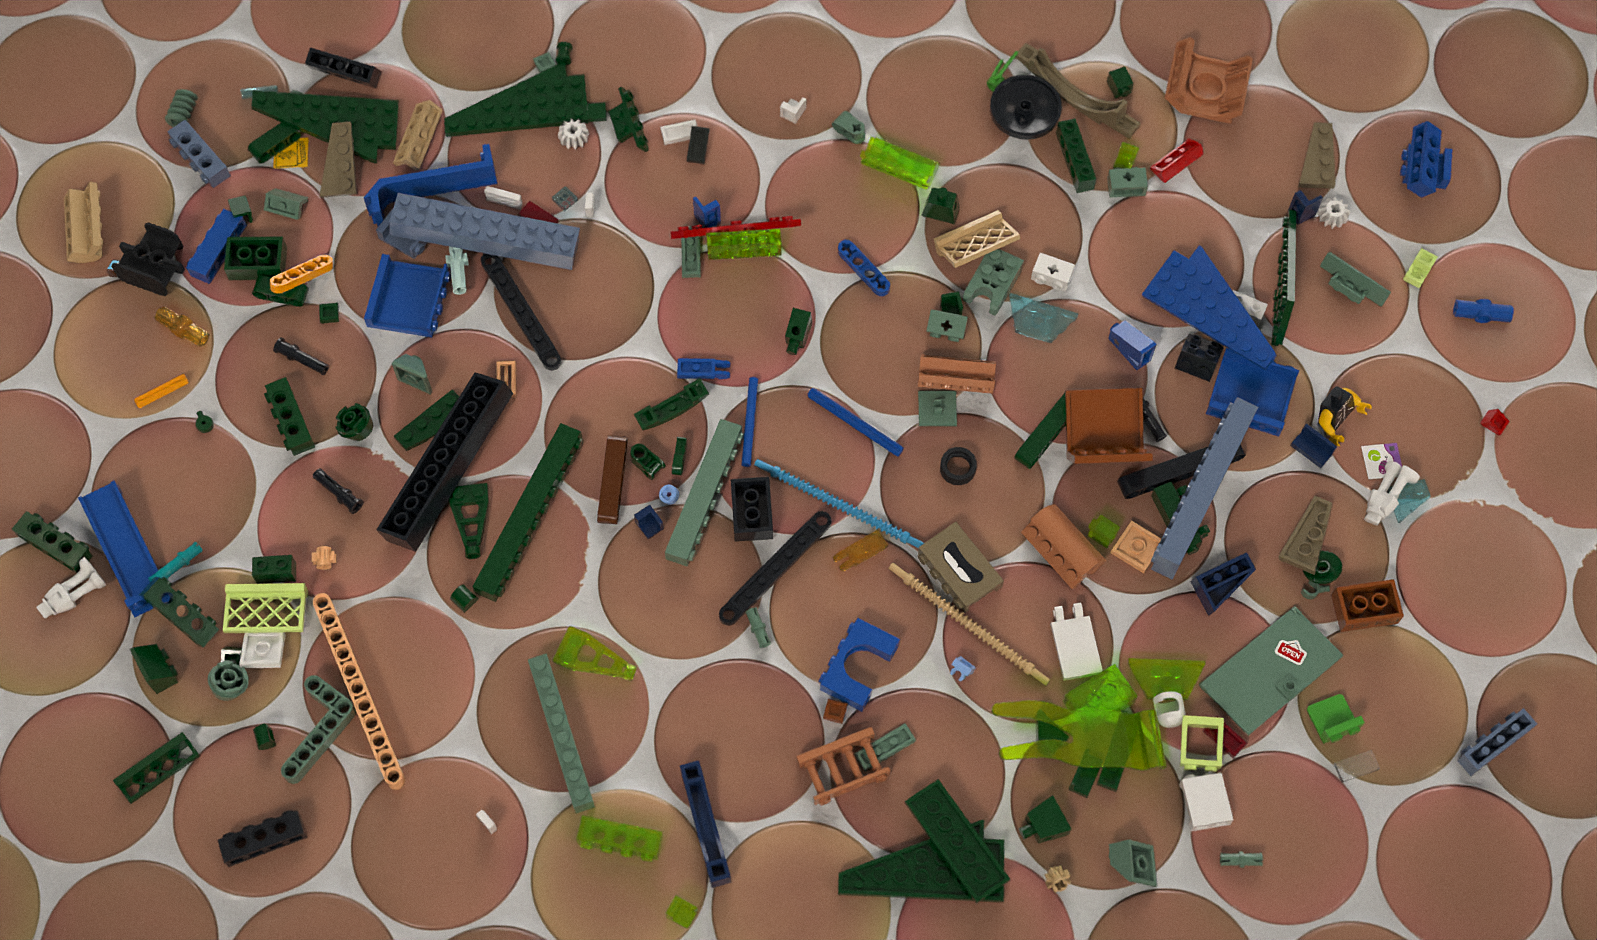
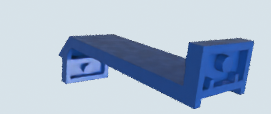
[363,144,497,227]
[78,481,170,618]

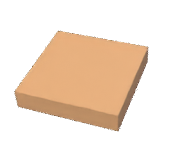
[1111,520,1161,573]

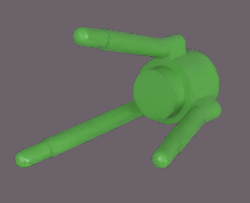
[986,51,1018,91]

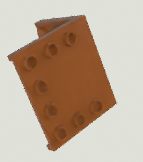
[1065,388,1153,464]

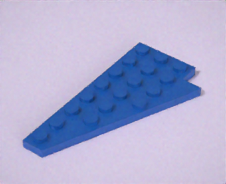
[1142,245,1277,371]

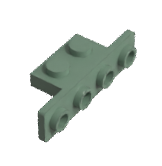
[1320,252,1391,306]

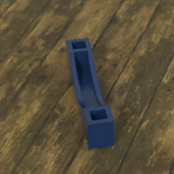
[679,760,732,888]

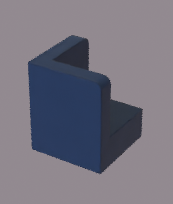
[634,505,664,539]

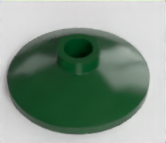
[1303,551,1342,584]

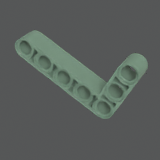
[281,675,356,784]

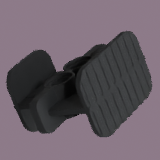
[111,222,185,296]

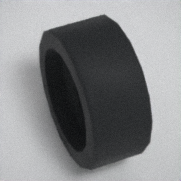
[940,447,977,485]

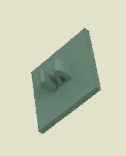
[918,391,957,426]

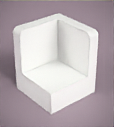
[780,98,806,124]

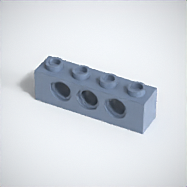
[167,120,231,188]

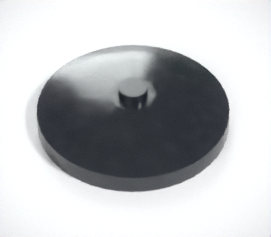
[990,75,1062,140]

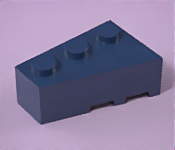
[1190,552,1256,616]

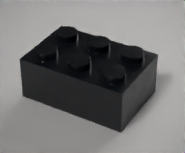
[731,477,773,542]

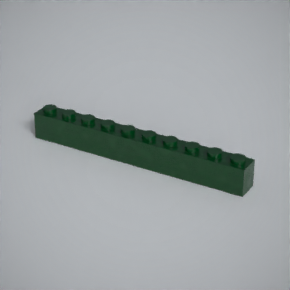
[472,423,584,602]

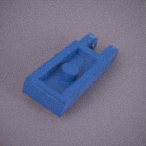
[677,358,730,379]

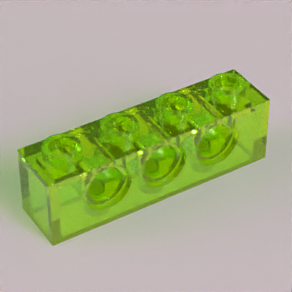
[707,229,782,260]
[576,815,663,862]

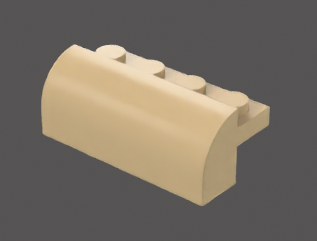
[64,182,103,263]

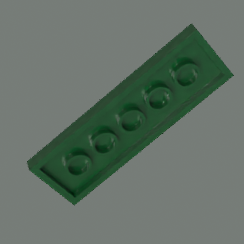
[905,779,1011,904]

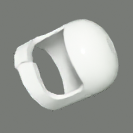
[1153,692,1186,728]

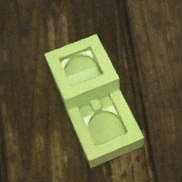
[1403,248,1438,288]

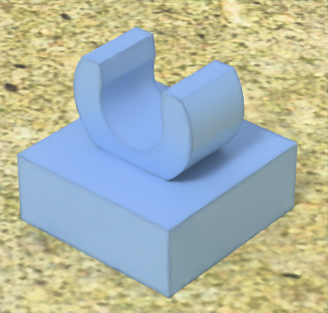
[950,656,976,681]

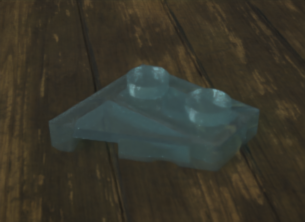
[1387,479,1431,523]

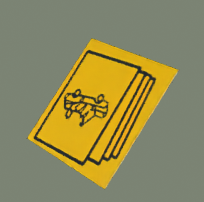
[273,137,309,169]

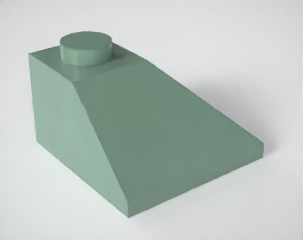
[392,354,432,395]
[1109,840,1157,887]

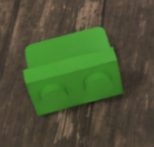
[1307,694,1365,744]

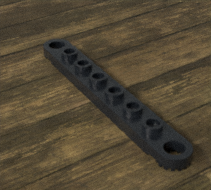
[481,253,562,371]
[719,511,832,626]

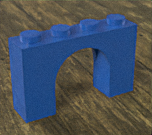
[819,618,900,712]

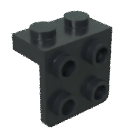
[1175,334,1223,382]

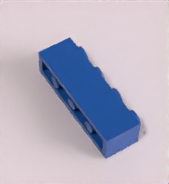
[186,209,247,284]

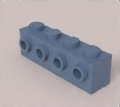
[1457,708,1537,776]

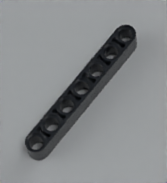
[1117,444,1246,499]

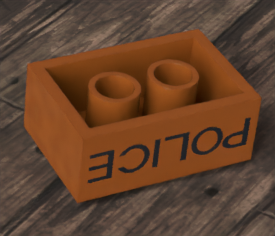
[1331,579,1404,632]

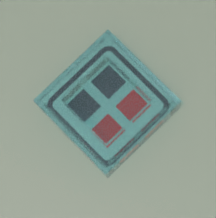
[552,186,578,212]

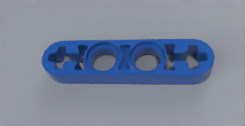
[838,240,890,296]

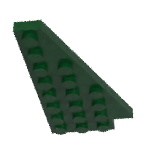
[444,62,589,137]

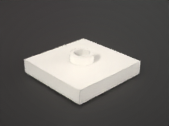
[239,632,286,668]

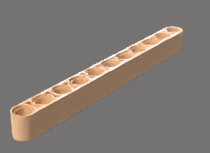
[313,593,405,790]

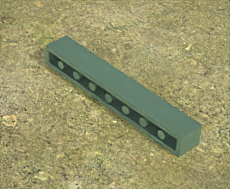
[665,419,744,567]
[528,653,595,814]

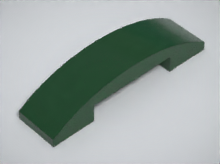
[634,378,709,430]

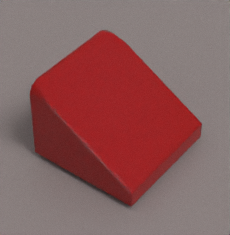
[1480,409,1510,435]

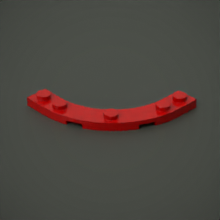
[671,216,801,239]

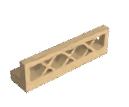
[393,100,442,170]

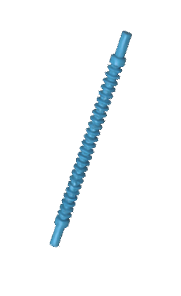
[754,459,924,548]

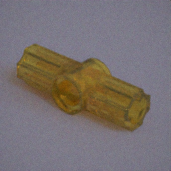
[154,306,210,347]

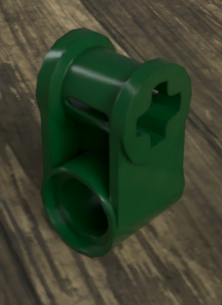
[630,444,666,480]

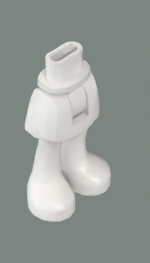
[1364,461,1420,526]
[36,557,106,619]

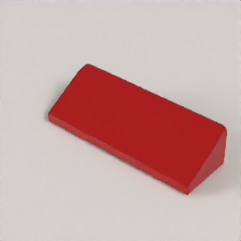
[1150,138,1204,183]

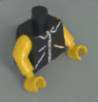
[1318,386,1372,447]

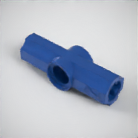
[1453,299,1514,323]

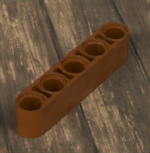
[597,436,628,525]

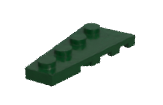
[394,389,459,451]

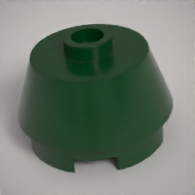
[335,403,374,441]

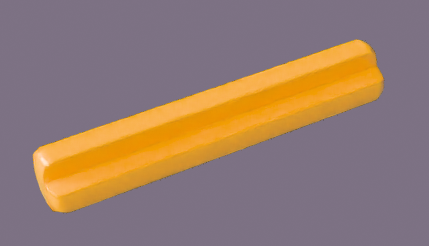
[134,374,189,408]

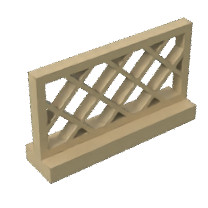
[934,210,1020,268]

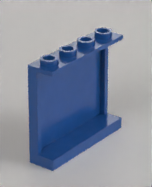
[364,254,451,338]
[1206,348,1299,437]

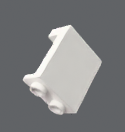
[1179,771,1233,832]

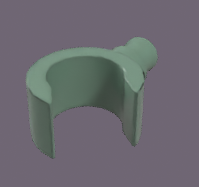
[1301,581,1330,599]

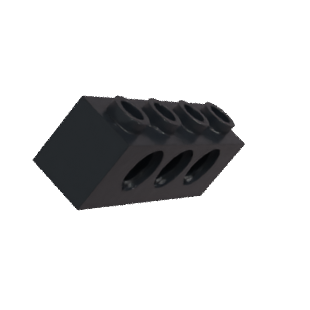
[305,47,382,88]
[217,810,308,867]

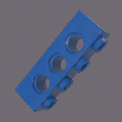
[1407,121,1442,198]

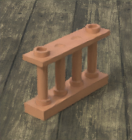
[796,727,890,806]

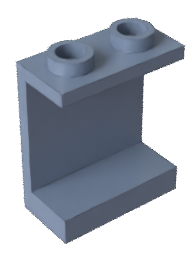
[376,209,428,259]

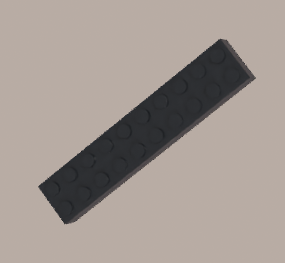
[376,372,513,552]

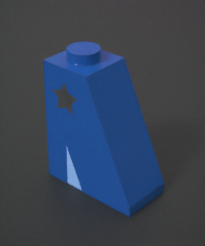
[1108,320,1157,371]

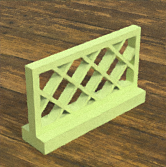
[223,583,308,633]

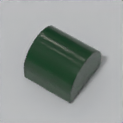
[450,585,479,613]
[253,723,276,750]

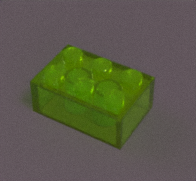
[1063,664,1138,734]

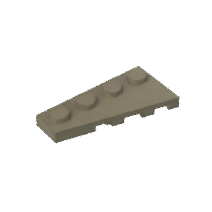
[320,122,357,197]
[1298,122,1336,189]
[1279,496,1333,575]

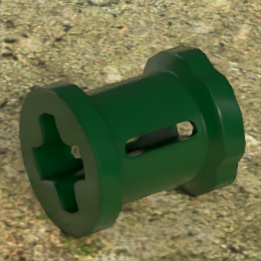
[556,42,573,65]

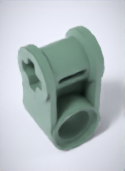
[832,111,865,144]

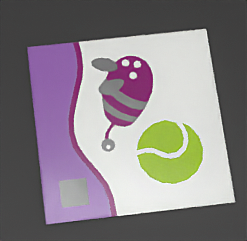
[1361,443,1402,479]

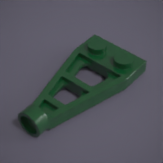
[449,483,489,559]

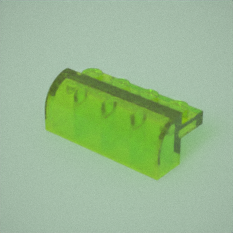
[860,136,940,190]

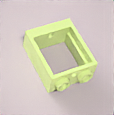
[1180,715,1224,772]

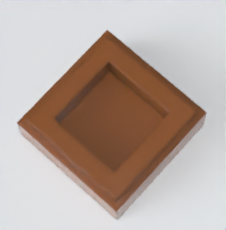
[823,699,847,724]

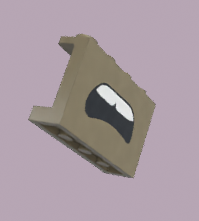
[918,522,1004,613]

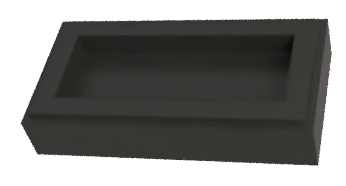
[686,126,710,164]

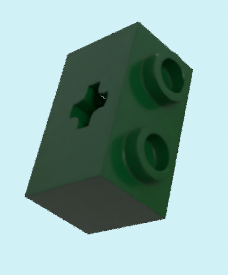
[252,555,296,584]

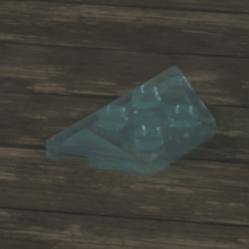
[1009,293,1079,343]

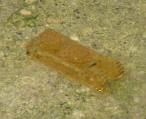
[833,529,888,572]

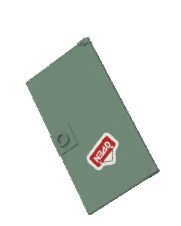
[1199,606,1344,736]

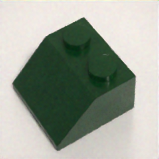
[129,644,179,694]

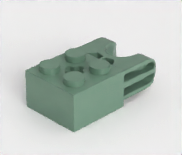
[963,249,1024,316]

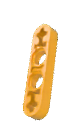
[270,255,333,293]

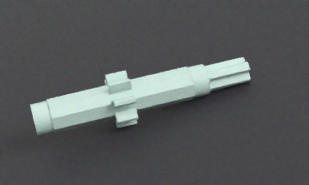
[445,247,469,295]

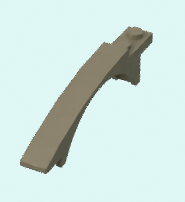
[1016,43,1140,139]

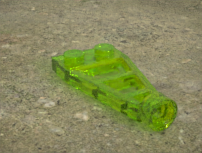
[552,626,637,681]

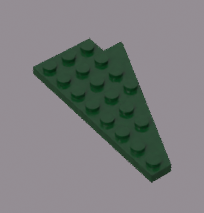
[251,90,399,164]
[1271,209,1296,346]
[838,820,1004,903]

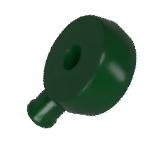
[195,411,214,433]

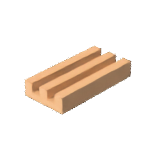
[496,361,516,398]

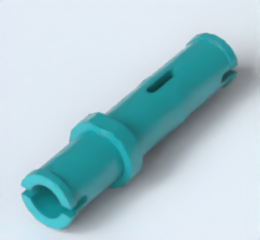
[148,542,203,582]

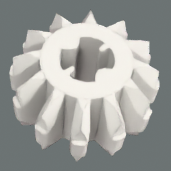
[558,118,589,150]
[1318,197,1350,229]

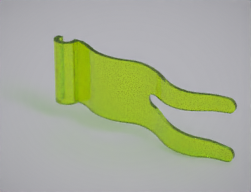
[992,700,1167,771]

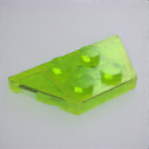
[1128,658,1206,701]

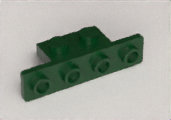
[609,87,649,152]

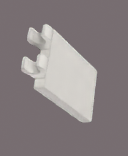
[1050,603,1103,681]

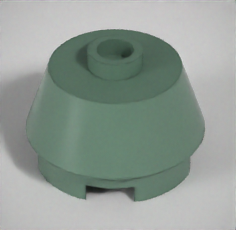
[208,661,249,701]

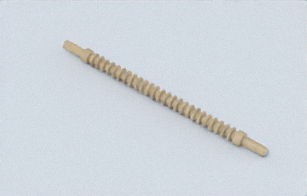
[889,563,1050,686]

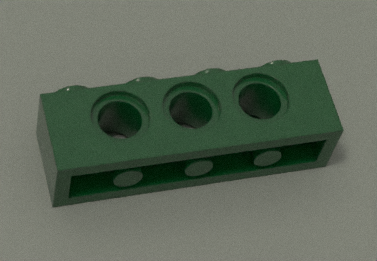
[1056,118,1096,194]
[264,377,315,456]
[12,511,93,573]
[139,577,219,648]

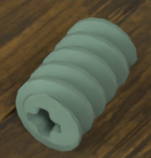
[164,89,198,127]

